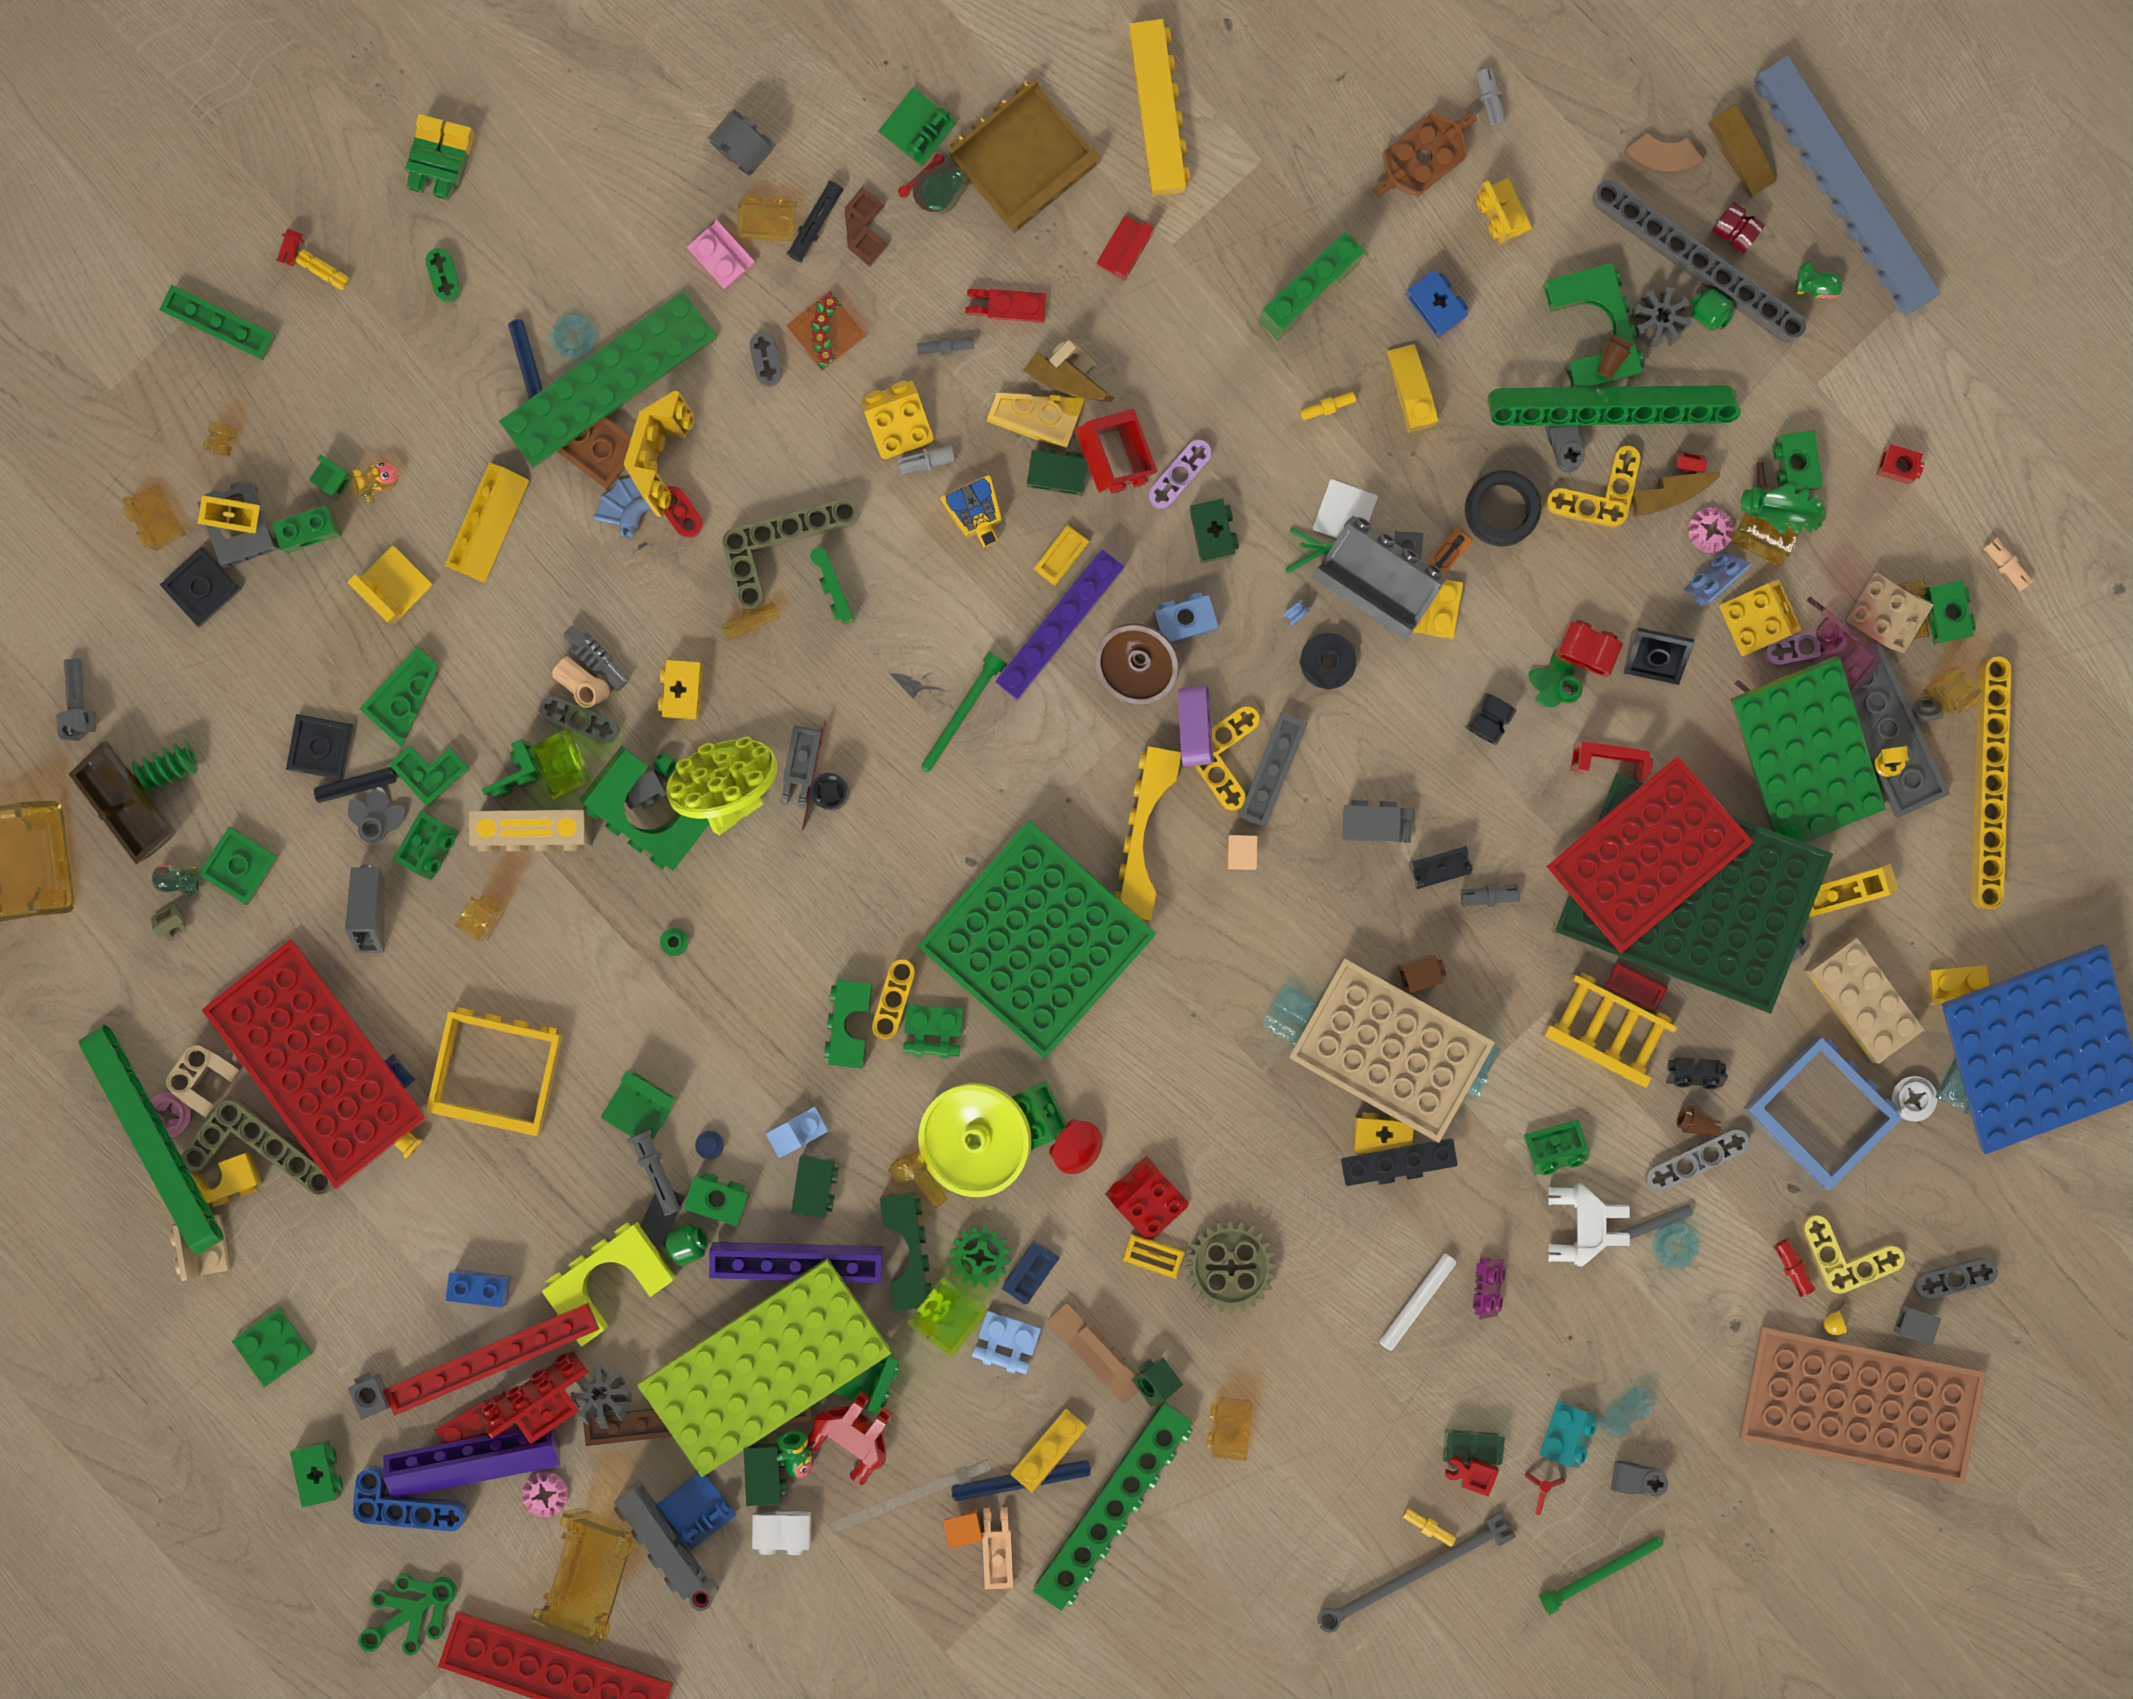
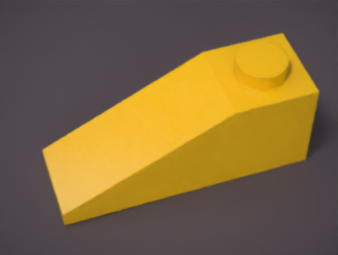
[1387,344,1439,433]
[1810,863,1899,917]

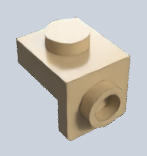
[1049,340,1095,375]

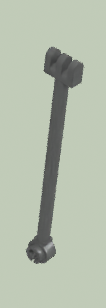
[1317,1511,1516,1633]

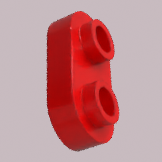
[664,486,703,538]

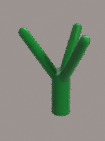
[1285,528,1334,573]

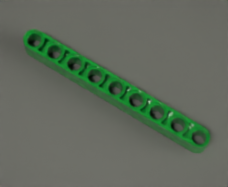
[1487,385,1741,426]
[79,1024,224,1256]

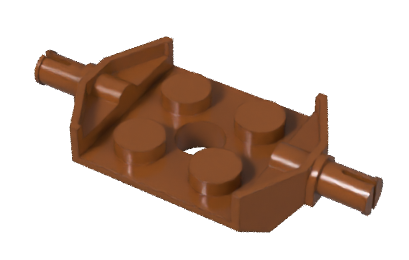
[1372,111,1477,198]

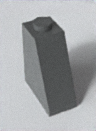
[345,865,384,953]

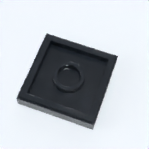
[160,547,242,627]
[286,714,354,780]

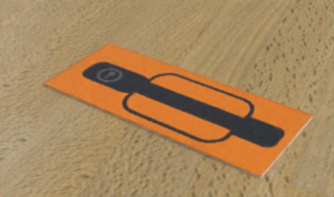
[1426,527,1473,575]

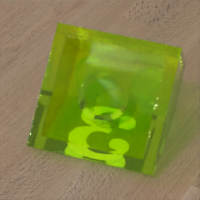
[530,728,593,800]
[907,1277,987,1358]

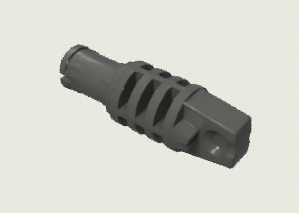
[564,625,629,692]

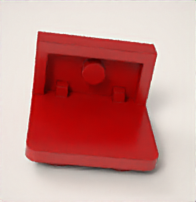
[1105,1156,1189,1240]

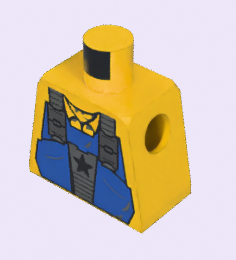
[940,475,1002,548]

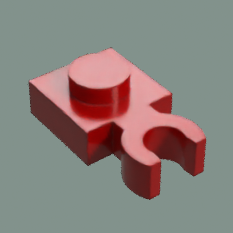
[1445,1456,1499,1497]

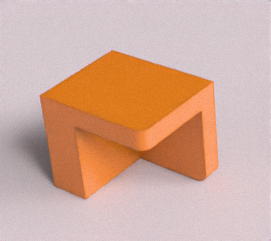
[943,1508,983,1549]

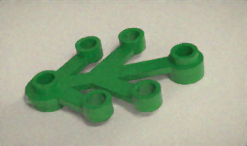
[358,1573,457,1656]

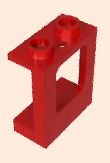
[1570,741,1653,781]

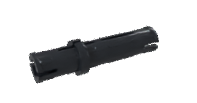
[786,180,844,263]

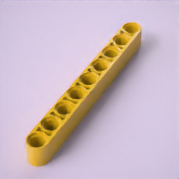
[1971,656,2011,909]

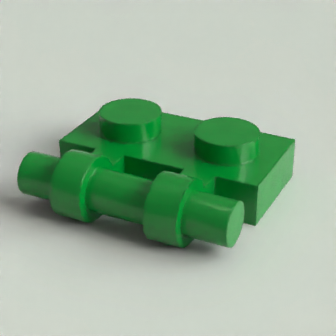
[903,1005,963,1059]

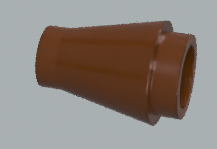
[1596,335,1632,379]
[1676,1106,1721,1137]

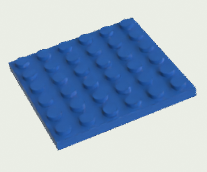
[1941,944,2133,1155]

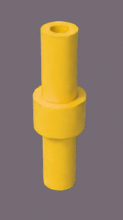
[1299,391,1356,421]
[1402,1508,1457,1547]

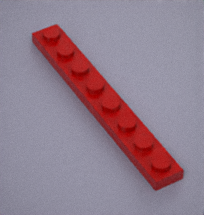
[383,1303,600,1416]

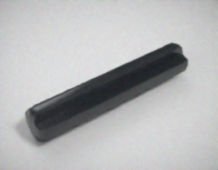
[313,767,397,803]

